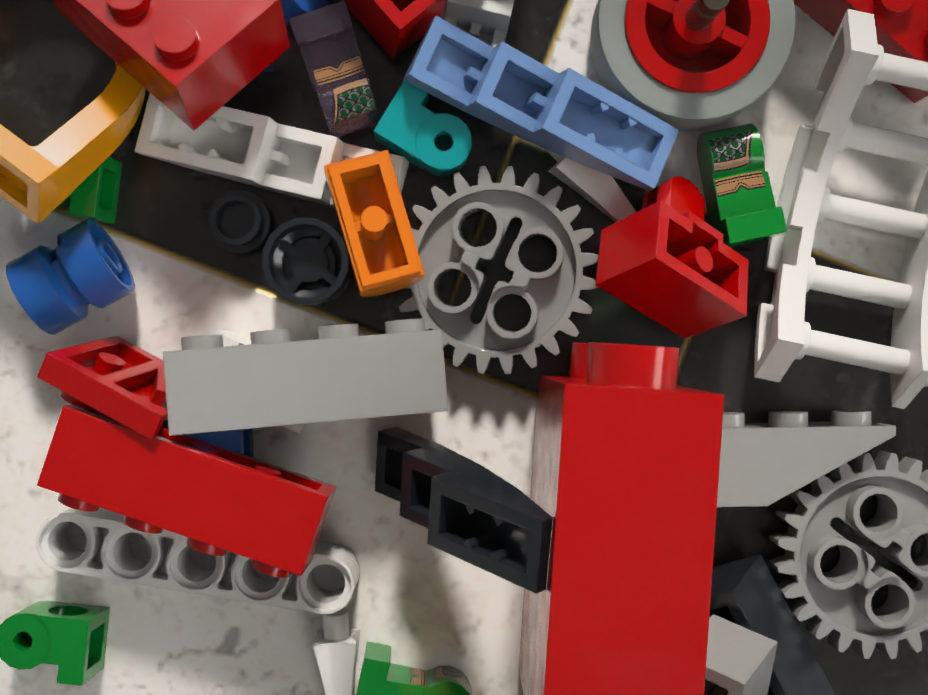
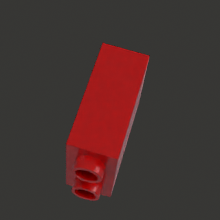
[519,342,724,695]

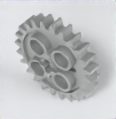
[399,166,599,374]
[769,450,928,659]

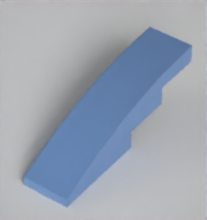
[403,16,680,190]

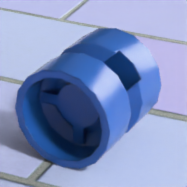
[6,218,135,335]

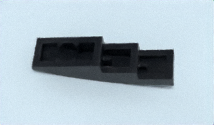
[375,427,553,594]

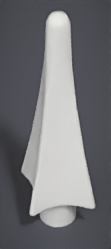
[546,149,636,223]
[312,608,361,695]

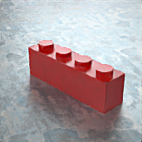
[37,405,337,578]

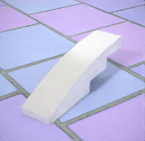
[135,93,409,208]

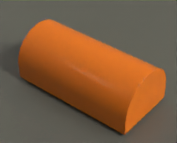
[324,150,425,297]

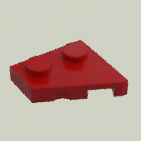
[37,336,167,440]

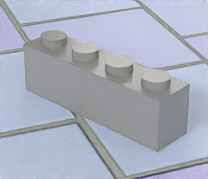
[163,319,449,436]

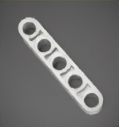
[36,507,360,614]

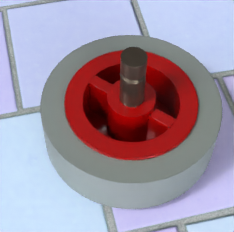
[591,0,796,131]

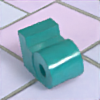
[374,81,472,177]

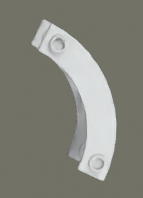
[754,9,928,409]

